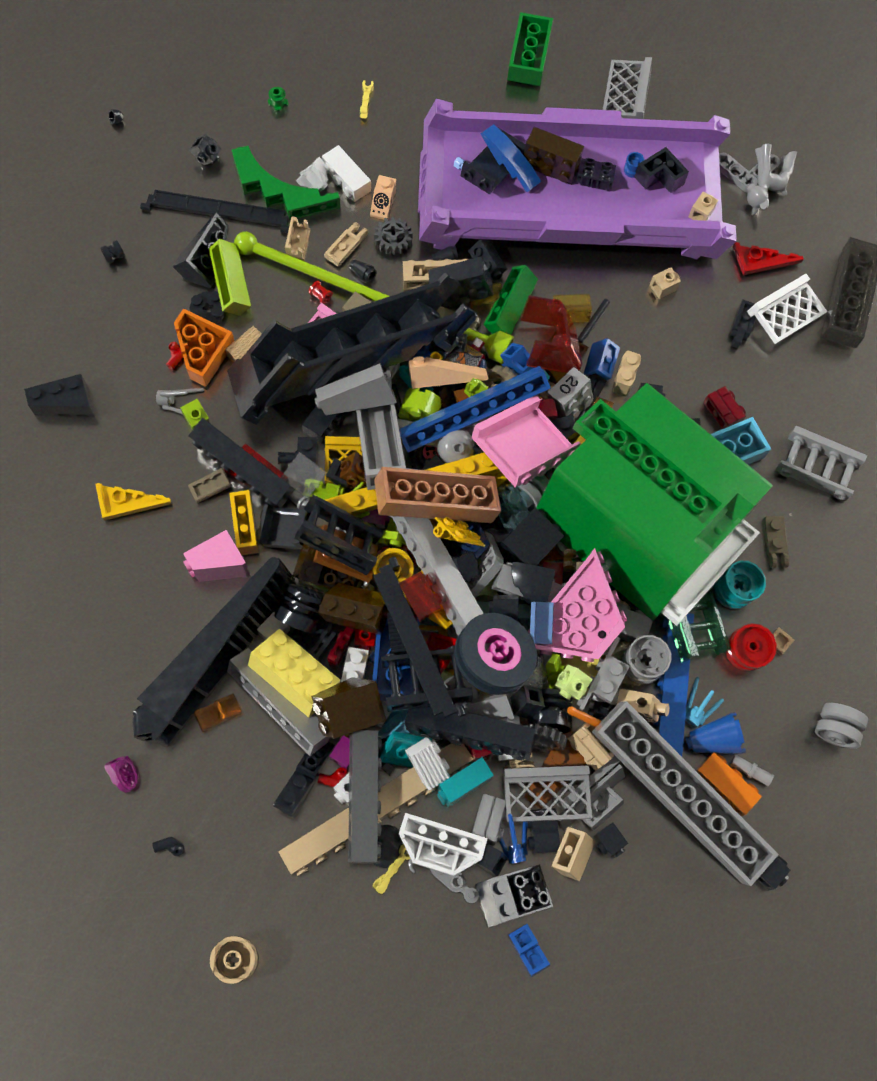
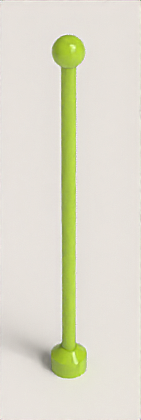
[234,231,514,364]

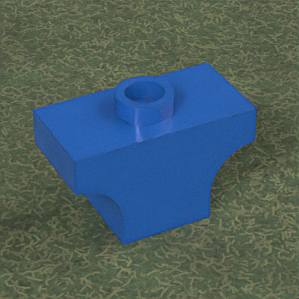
[500,343,539,375]

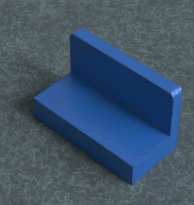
[583,338,620,380]

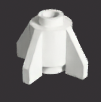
[296,157,328,192]

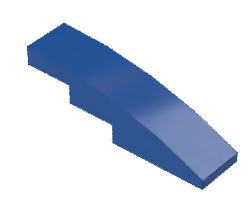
[480,124,542,192]

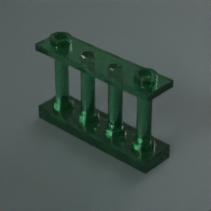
[667,588,731,662]

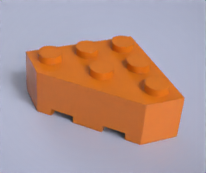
[174,308,234,387]

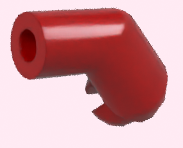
[166,342,183,370]
[317,767,348,787]

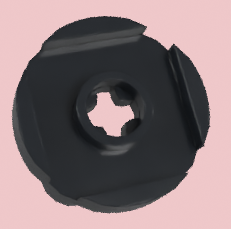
[189,291,227,325]

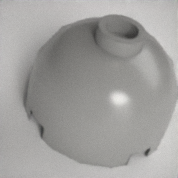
[437,428,476,463]

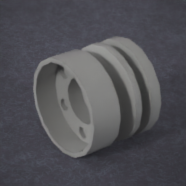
[622,635,671,684]

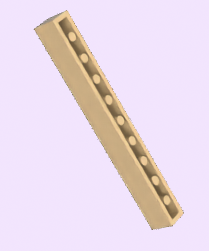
[278,743,473,876]

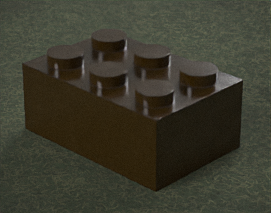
[524,127,584,185]

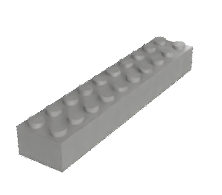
[592,701,779,886]

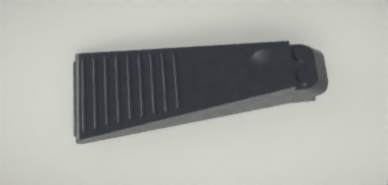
[132,557,297,747]

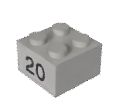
[547,367,593,418]

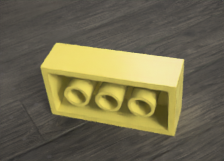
[248,629,340,718]

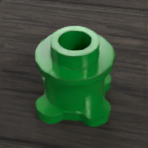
[268,87,289,111]

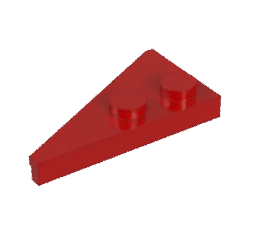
[732,242,804,275]

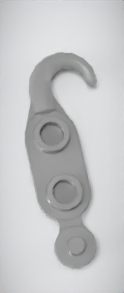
[408,859,479,903]

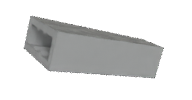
[315,364,397,415]

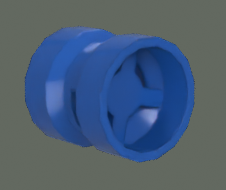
[624,152,644,178]

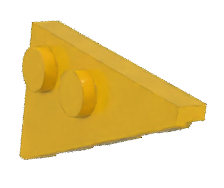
[95,483,172,520]

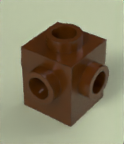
[339,452,366,487]

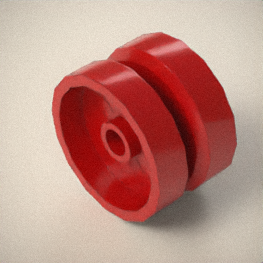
[725,623,777,671]

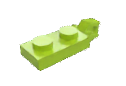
[545,653,566,689]

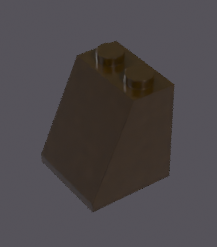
[312,677,387,738]

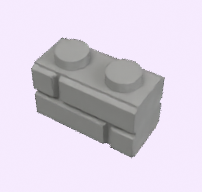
[472,794,507,846]

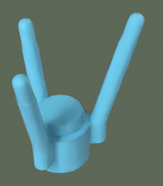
[685,677,724,727]

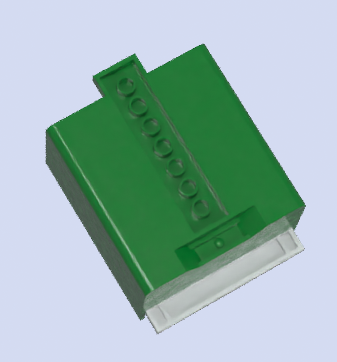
[536,383,773,626]

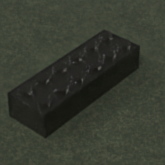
[821,237,877,348]

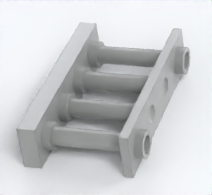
[775,426,867,500]

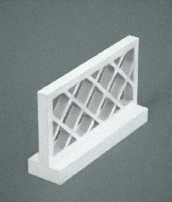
[747,274,827,344]

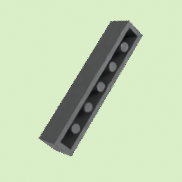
[348,730,382,864]

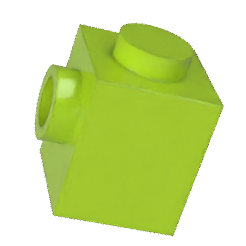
[180,399,209,430]

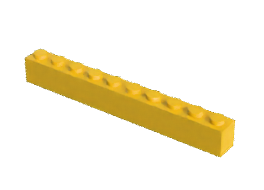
[325,453,501,516]

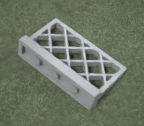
[603,57,652,119]
[503,766,592,822]

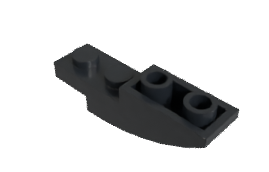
[273,742,335,816]

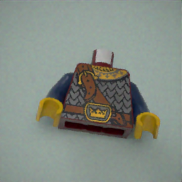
[430,337,487,382]

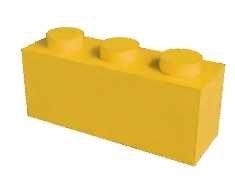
[229,490,259,555]

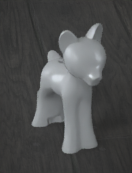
[746,144,797,216]

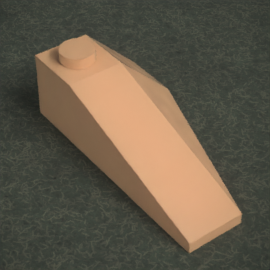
[409,357,488,389]

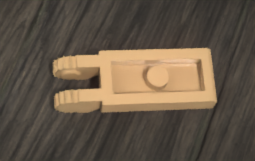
[324,222,368,267]

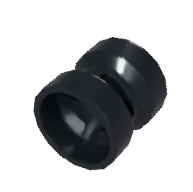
[100,240,126,265]

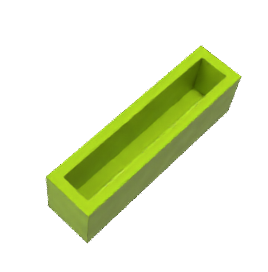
[209,239,251,316]

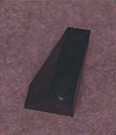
[173,213,229,288]

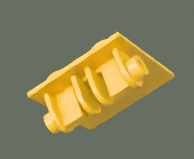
[433,517,485,547]

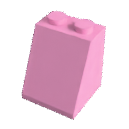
[183,530,250,582]

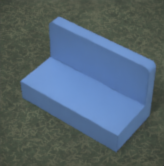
[530,602,554,644]

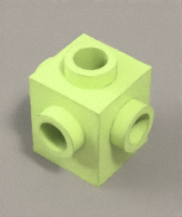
[555,665,593,700]

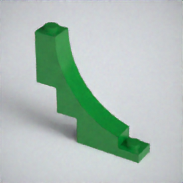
[231,146,341,221]

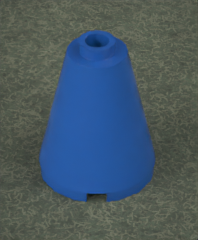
[686,712,746,754]

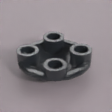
[374,824,406,868]

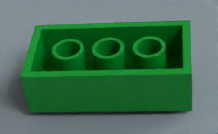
[507,12,553,86]

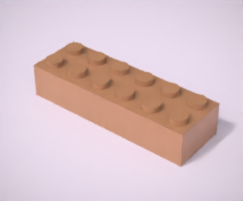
[374,467,501,523]

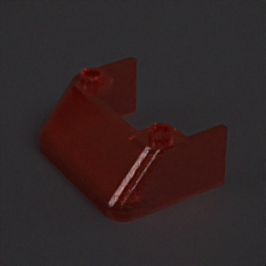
[520,295,582,373]

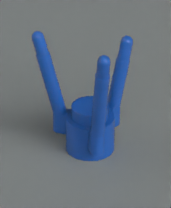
[499,813,528,864]

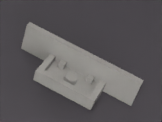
[576,637,630,711]
[558,764,625,831]

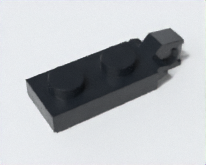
[731,299,756,348]

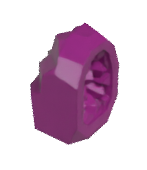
[104,756,138,793]

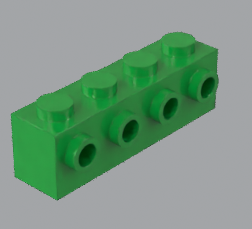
[483,265,538,335]

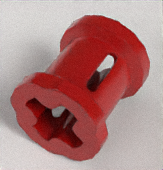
[308,281,333,304]

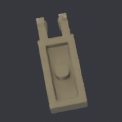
[763,516,789,568]

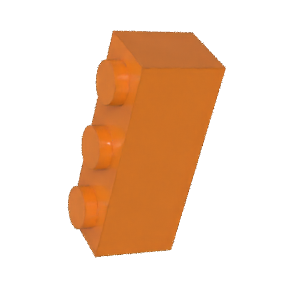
[695,753,762,817]

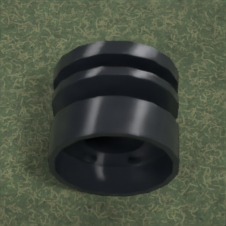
[274,583,324,633]
[528,688,572,734]

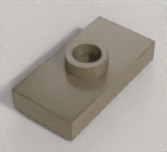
[188,468,232,503]

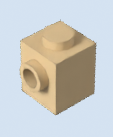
[688,192,718,221]
[650,267,681,299]

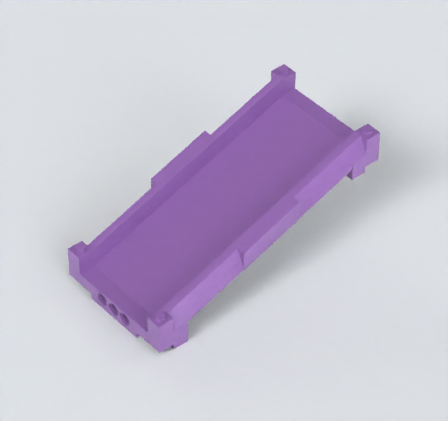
[418,99,737,259]

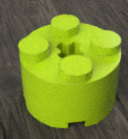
[398,388,442,422]

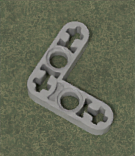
[719,153,780,192]
[466,530,504,598]

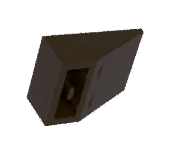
[292,543,359,589]

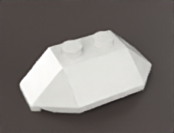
[399,813,488,876]

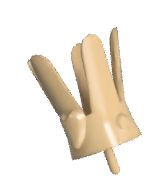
[504,752,535,769]

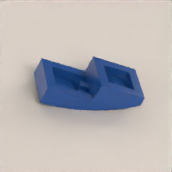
[509,924,550,977]

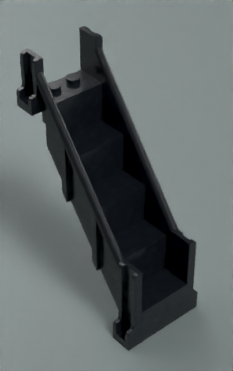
[227,273,478,425]

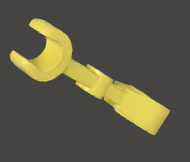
[360,80,374,119]
[373,844,411,894]

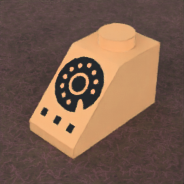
[370,175,396,220]

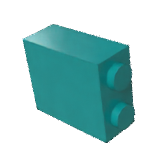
[437,757,494,807]

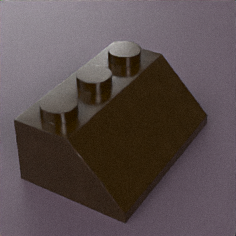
[318,583,389,635]

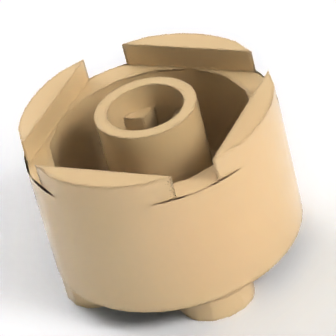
[210,936,258,984]

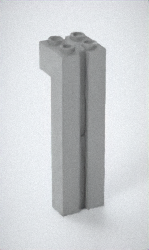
[356,367,406,490]

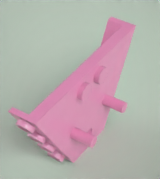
[528,548,627,662]

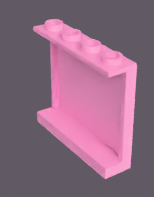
[471,395,580,488]

